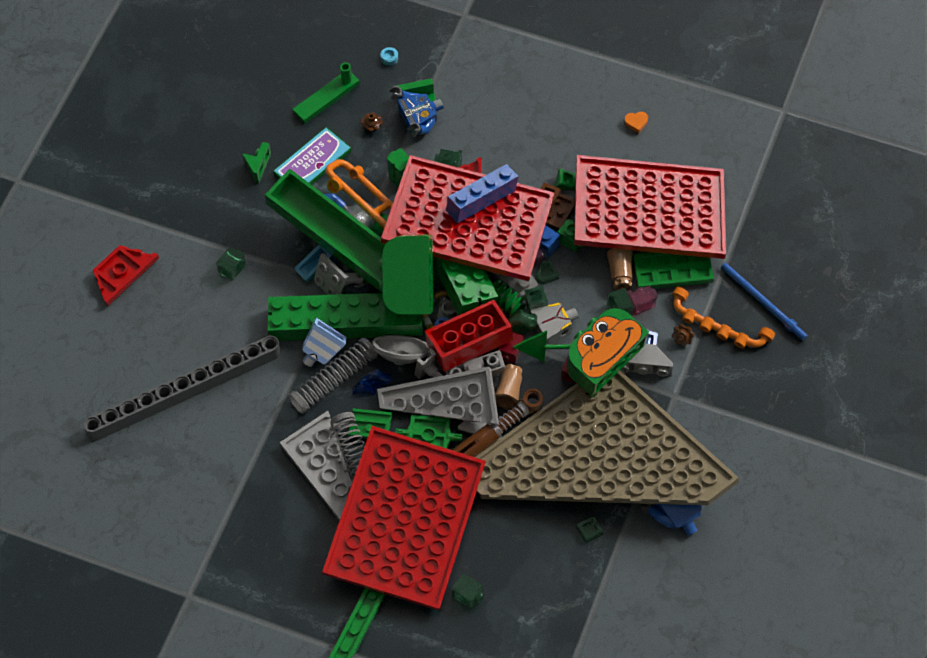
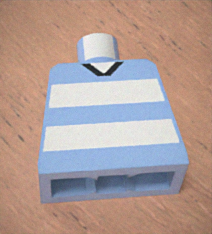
[302,318,346,367]

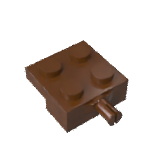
[540,182,575,231]

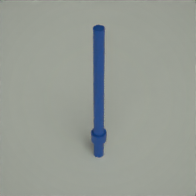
[721,262,808,341]

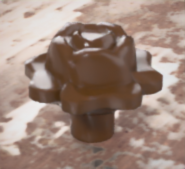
[361,112,383,132]
[671,324,694,347]

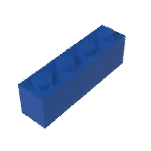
[446,164,518,223]

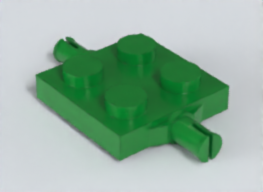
[395,415,462,449]

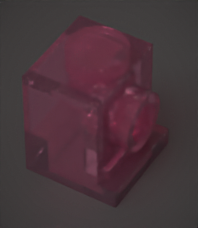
[626,286,658,315]

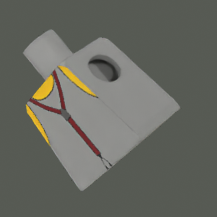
[530,303,579,345]

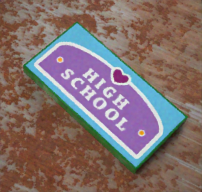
[273,127,352,185]

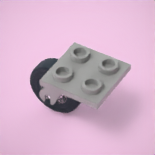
[313,253,373,295]

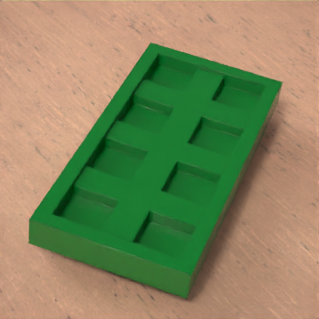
[633,252,714,290]

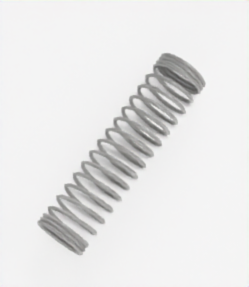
[288,338,378,414]
[330,412,365,482]

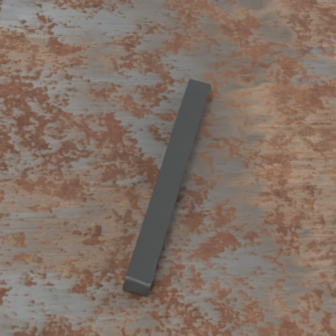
[83,336,281,441]

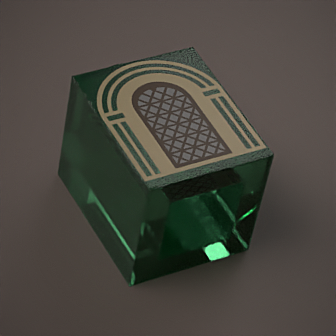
[524,285,548,317]

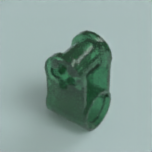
[507,308,538,336]

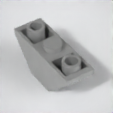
[620,344,673,377]
[445,350,506,380]

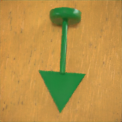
[513,330,571,362]

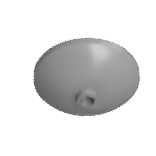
[372,335,429,365]

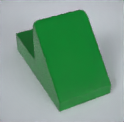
[242,142,271,183]

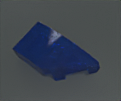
[352,368,391,395]

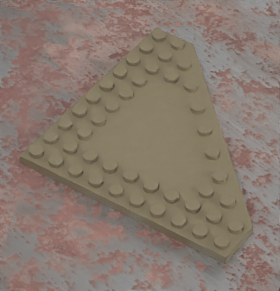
[475,371,739,505]

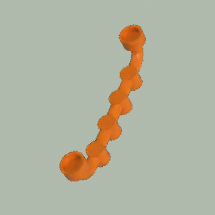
[672,287,775,349]

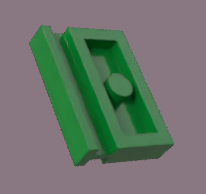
[348,408,392,439]

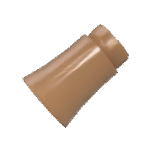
[606,248,633,291]
[495,364,522,409]

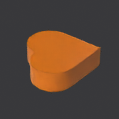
[624,112,648,133]

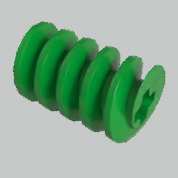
[492,278,526,319]

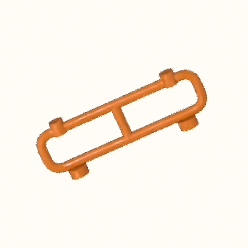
[325,159,393,229]

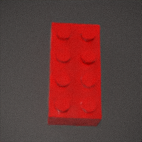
[425,300,513,372]

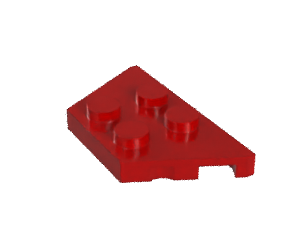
[93,245,159,306]

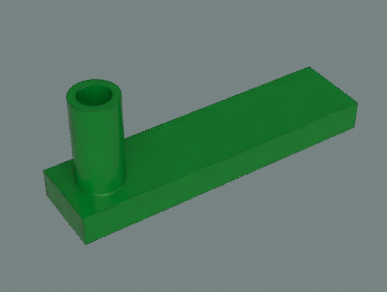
[293,62,360,124]

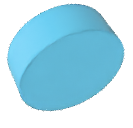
[380,47,398,66]

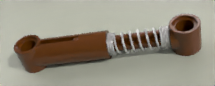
[453,389,543,457]

